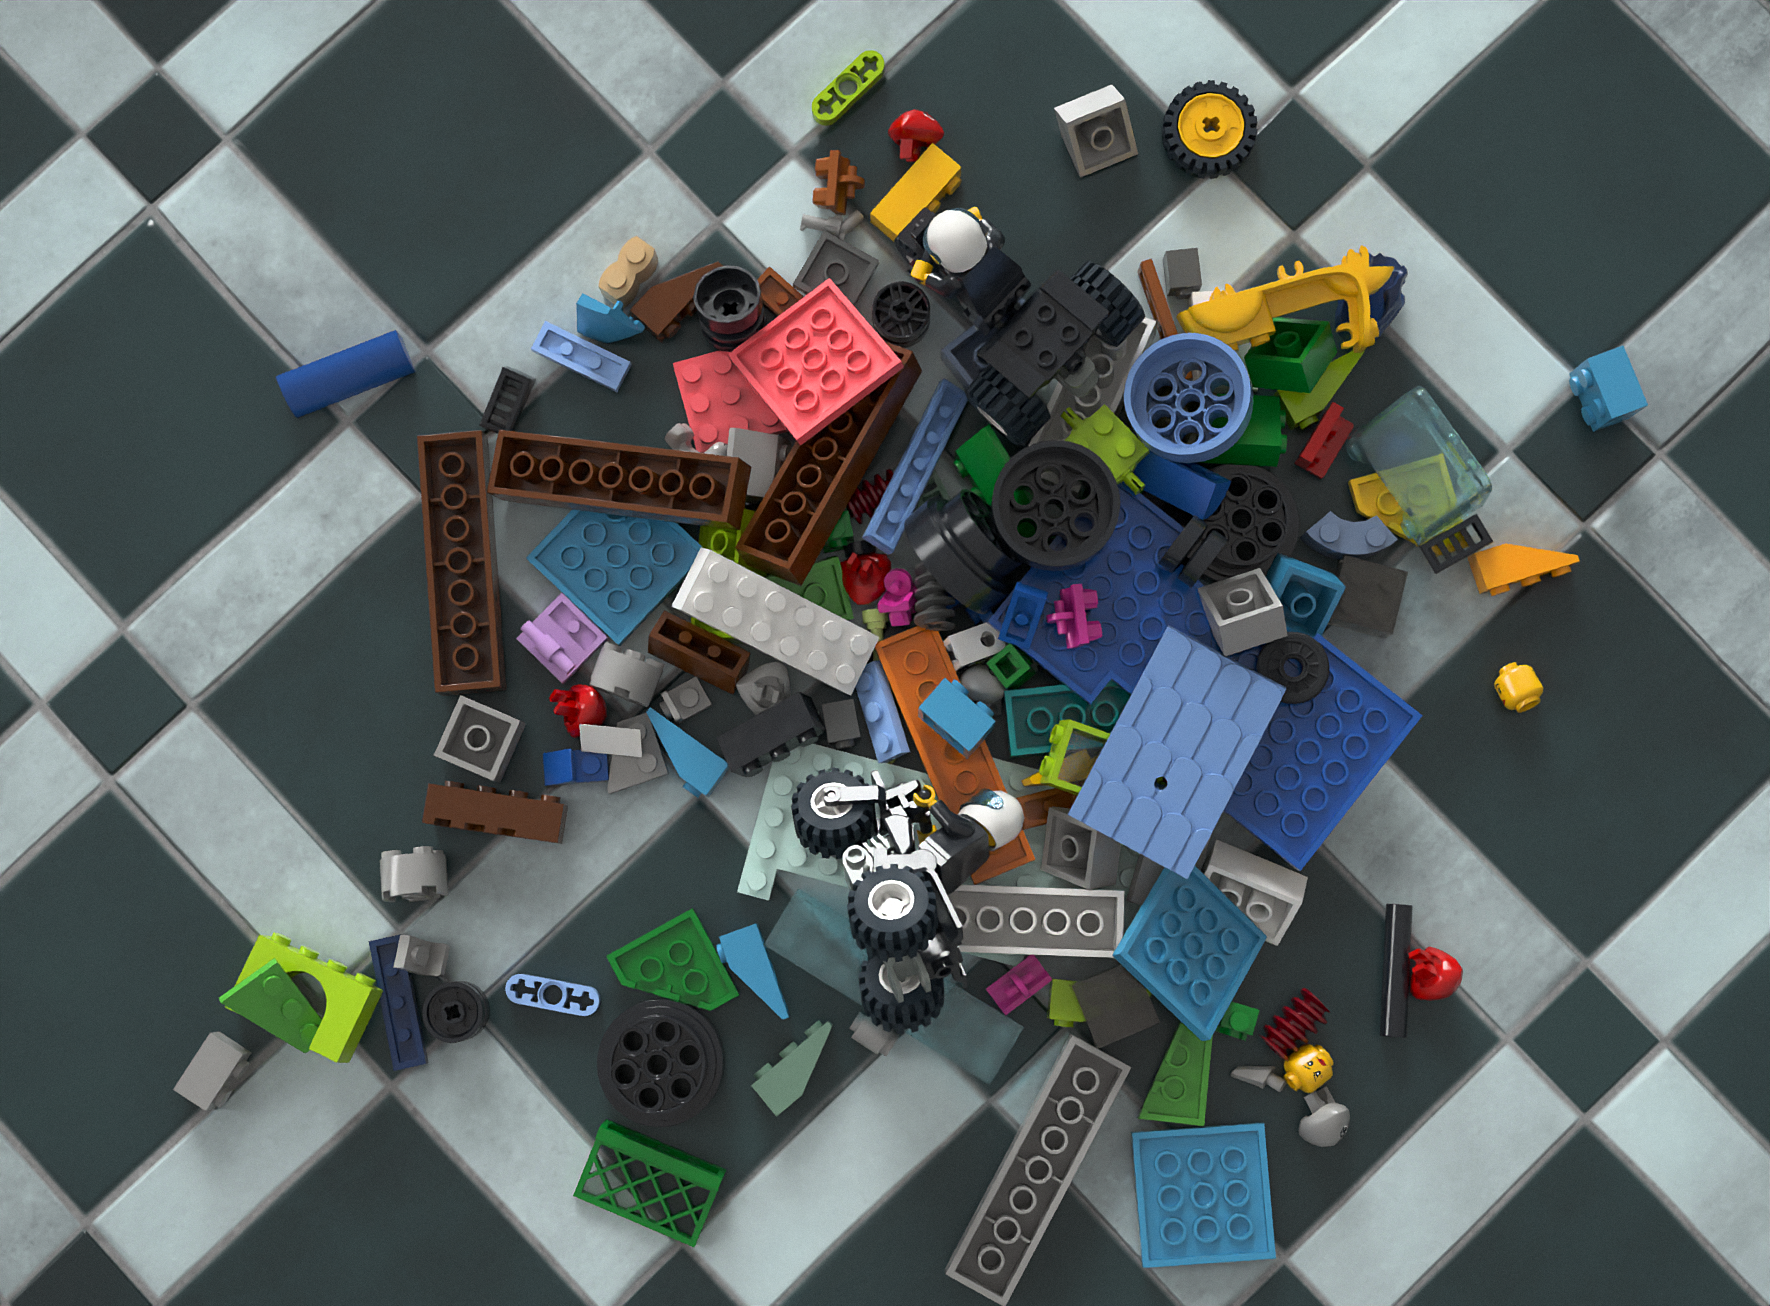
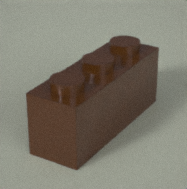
[648,610,751,695]

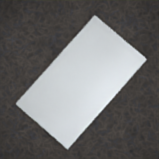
[579,724,642,757]

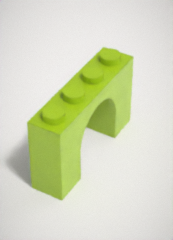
[225,932,383,1063]

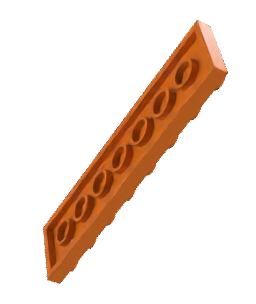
[874,626,1035,885]

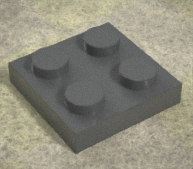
[793,230,879,307]

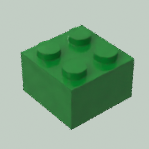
[1244,317,1337,393]

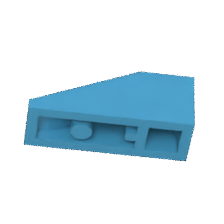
[646,707,730,798]
[716,923,790,1020]

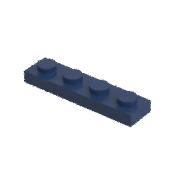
[368,934,429,1071]

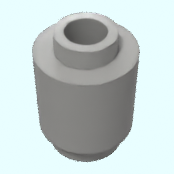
[849,1012,900,1056]

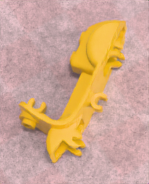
[1176,245,1395,353]

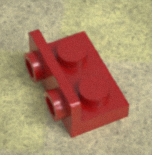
[1294,402,1354,479]

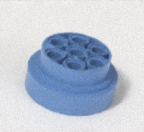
[1124,333,1253,463]

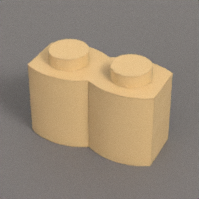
[598,236,658,308]

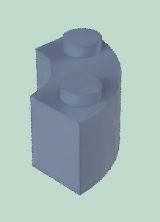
[1300,511,1398,560]

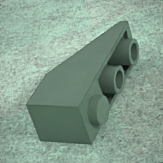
[751,1020,833,1117]

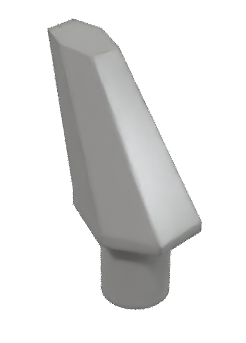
[1231,1066,1286,1092]

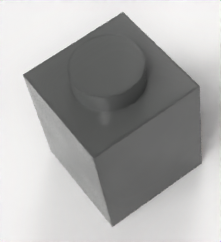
[1162,248,1202,299]
[821,699,861,749]

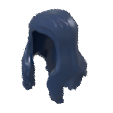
[1335,252,1408,341]

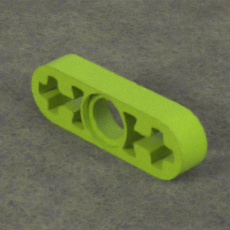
[812,50,885,126]

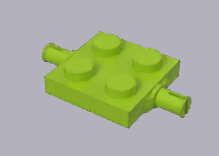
[1060,404,1149,495]

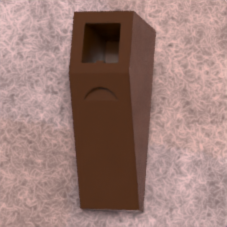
[630,261,723,342]

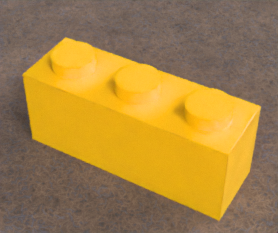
[870,143,962,242]

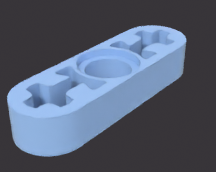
[505,974,601,1016]

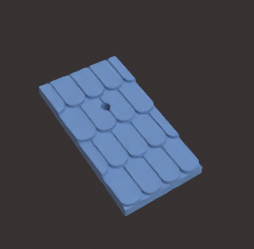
[1068,625,1286,879]

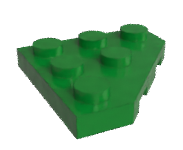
[606,908,740,1011]

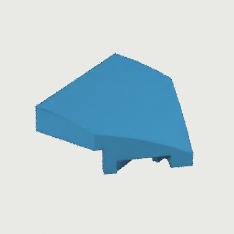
[576,293,645,343]

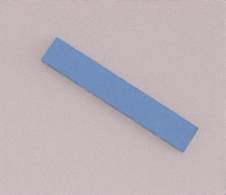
[862,378,968,555]

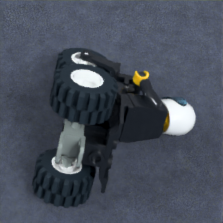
[894,207,1146,447]
[791,768,1025,1034]

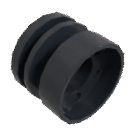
[693,266,767,352]

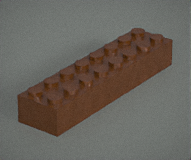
[735,342,922,586]
[417,430,507,696]
[487,430,752,530]

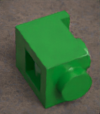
[823,511,854,554]
[986,643,1036,689]
[1215,1001,1260,1041]

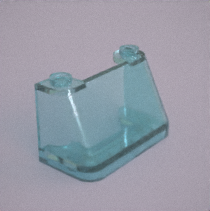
[1346,385,1492,546]

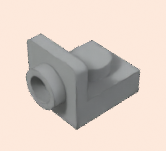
[659,677,712,724]
[394,935,450,977]

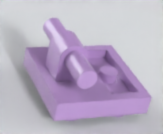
[516,593,609,684]

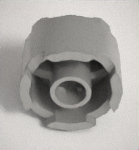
[589,642,665,707]
[380,846,449,902]

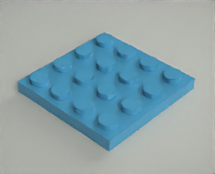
[526,509,703,646]
[1112,866,1267,1041]
[1131,1123,1276,1268]

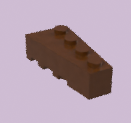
[422,781,568,844]

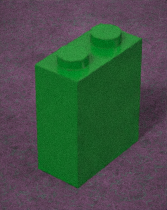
[1199,393,1287,467]

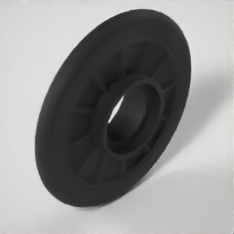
[1256,632,1330,704]

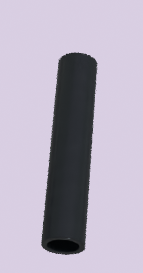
[1380,904,1413,1038]

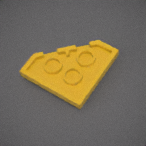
[1348,455,1469,557]

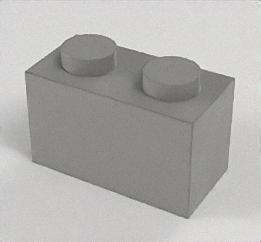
[173,1032,252,1111]

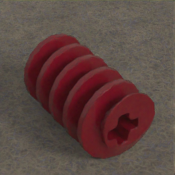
[846,469,894,525]
[1258,988,1330,1062]

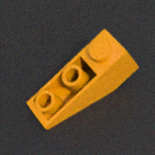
[1468,543,1580,596]

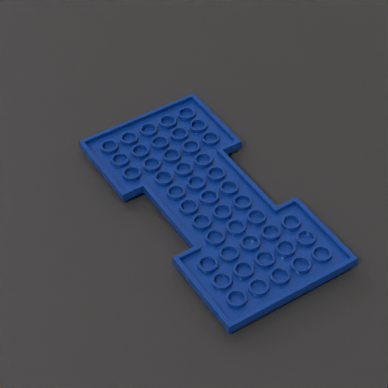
[987,482,1423,871]

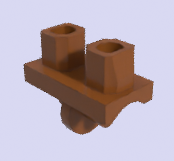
[812,150,865,215]

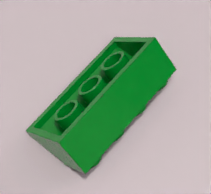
[953,424,1056,546]

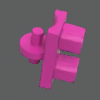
[877,568,918,626]
[1046,584,1102,649]
[986,955,1052,1016]

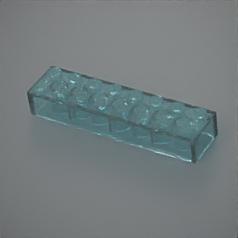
[764,888,1024,1085]

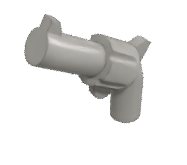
[800,210,864,241]

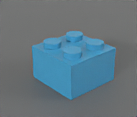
[1569,346,1648,432]
[1266,553,1346,638]
[918,678,996,759]

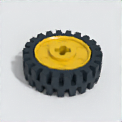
[1162,80,1258,179]

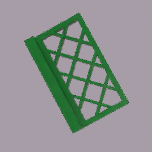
[573,1119,727,1247]

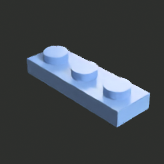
[531,321,632,393]
[855,660,910,763]

